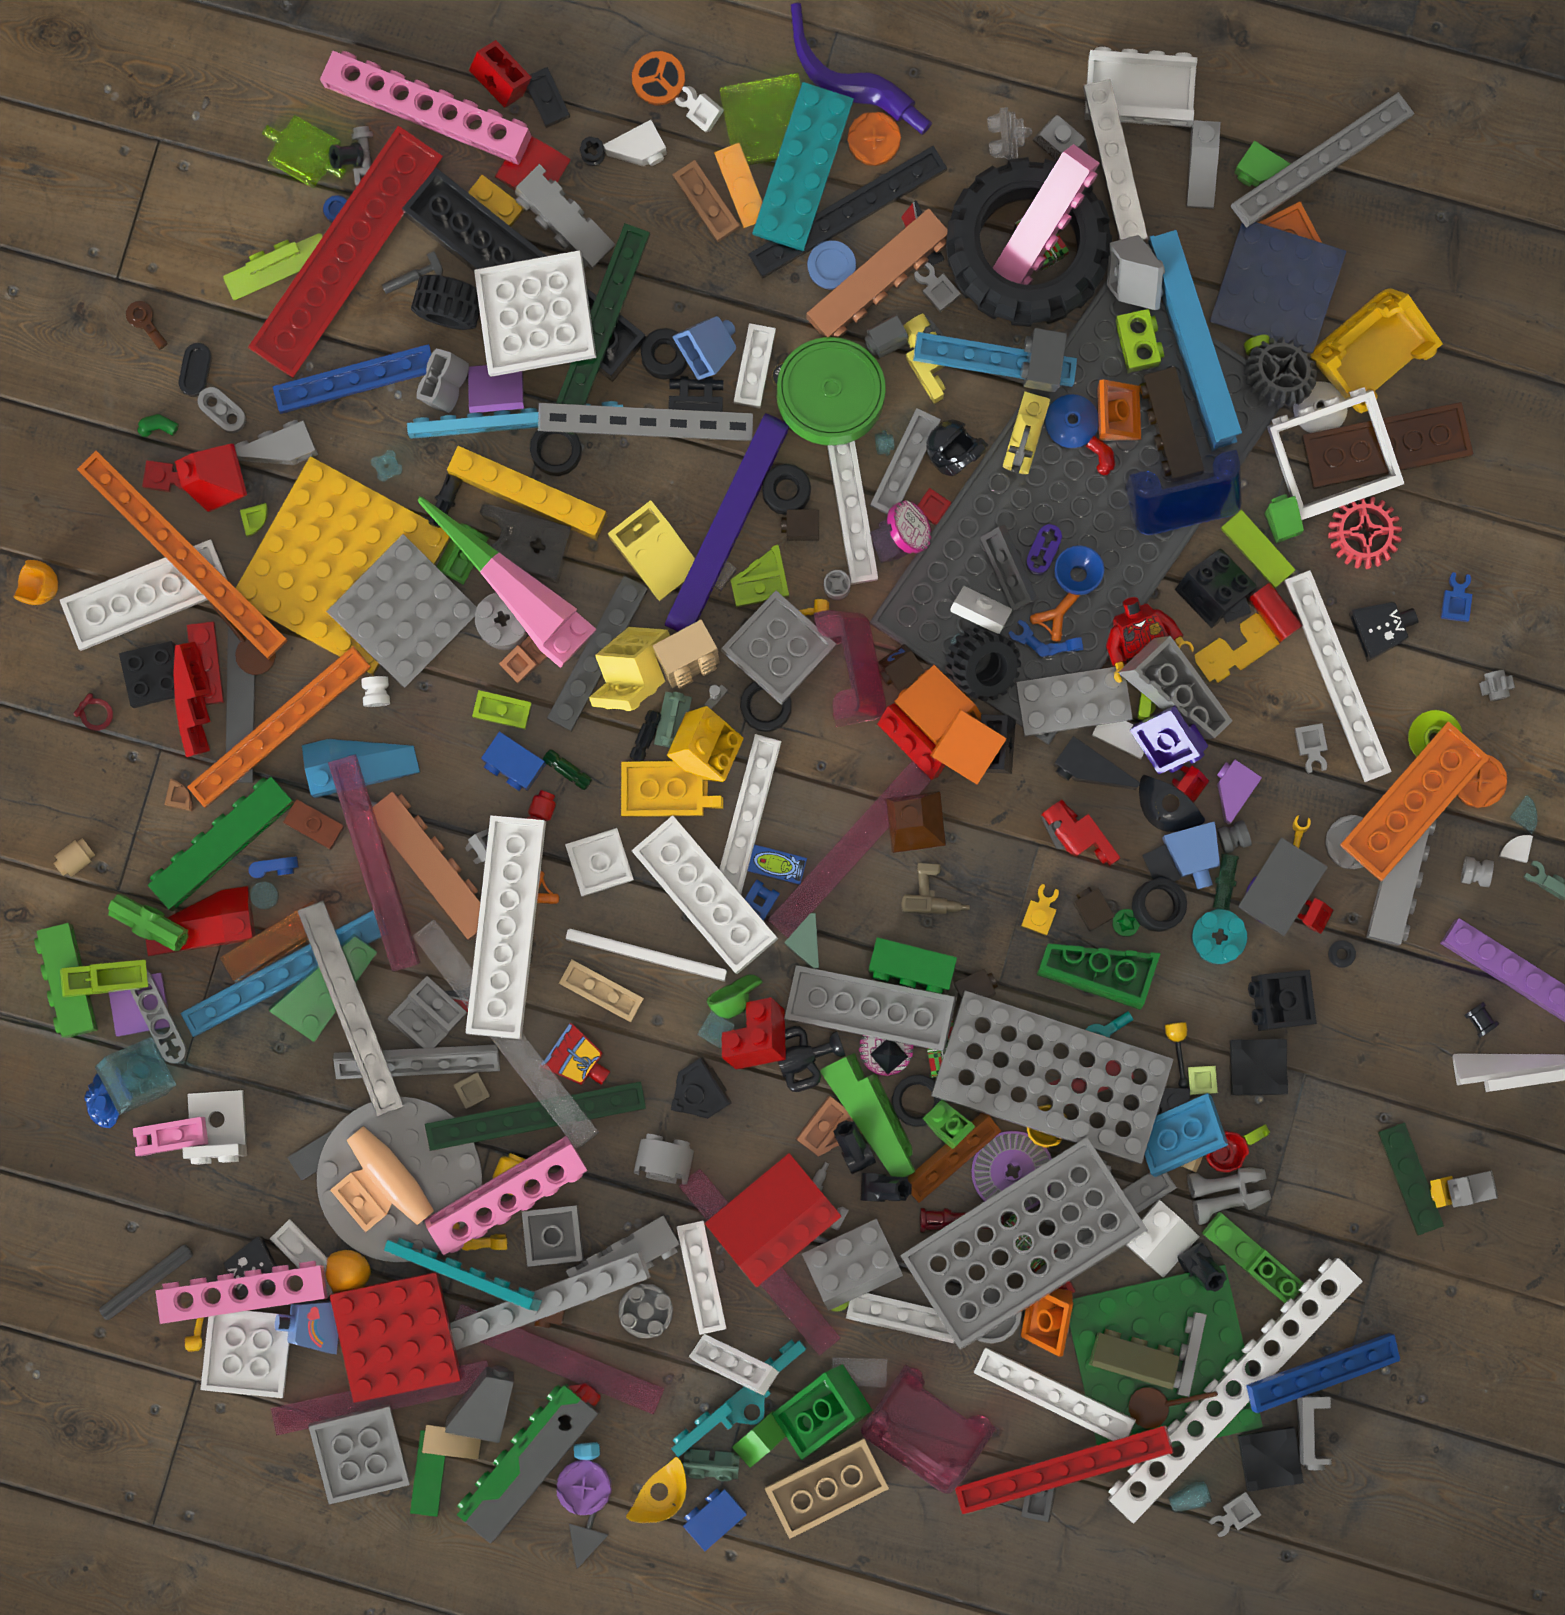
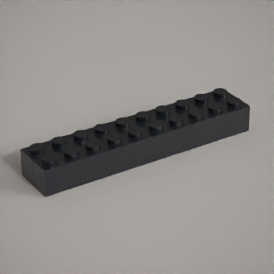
[402,168,646,382]

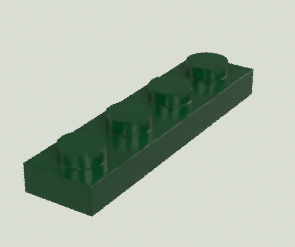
[1378,1123,1444,1236]

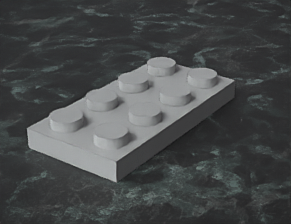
[1016,667,1133,737]

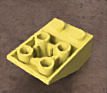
[608,500,695,601]

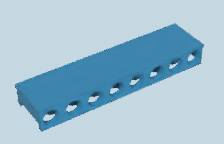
[1148,230,1242,451]

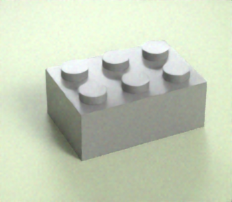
[802,1219,903,1311]

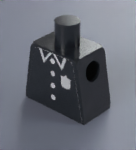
[1349,602,1419,662]
[215,1236,277,1297]

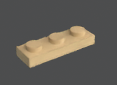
[559,960,644,1022]

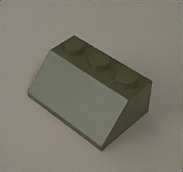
[1089,1329,1180,1390]

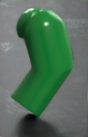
[137,414,179,437]

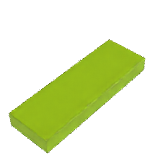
[1221,509,1295,588]

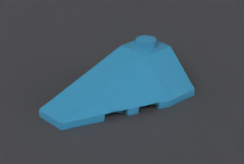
[302,739,420,798]

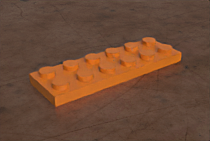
[1340,721,1490,881]

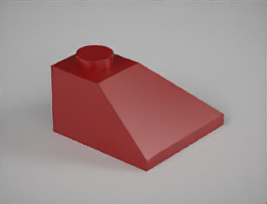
[175,443,247,512]

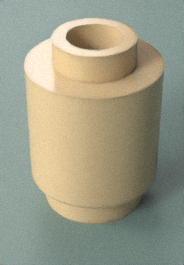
[53,838,95,877]

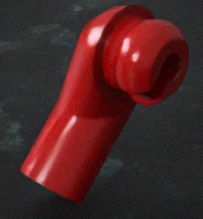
[1086,436,1116,475]

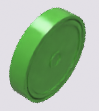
[776,337,885,445]

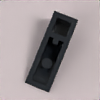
[1053,736,1140,790]

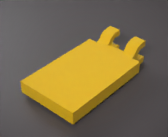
[621,761,724,817]

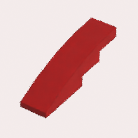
[174,641,211,757]

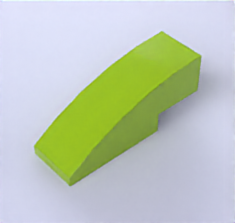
[60,960,148,997]

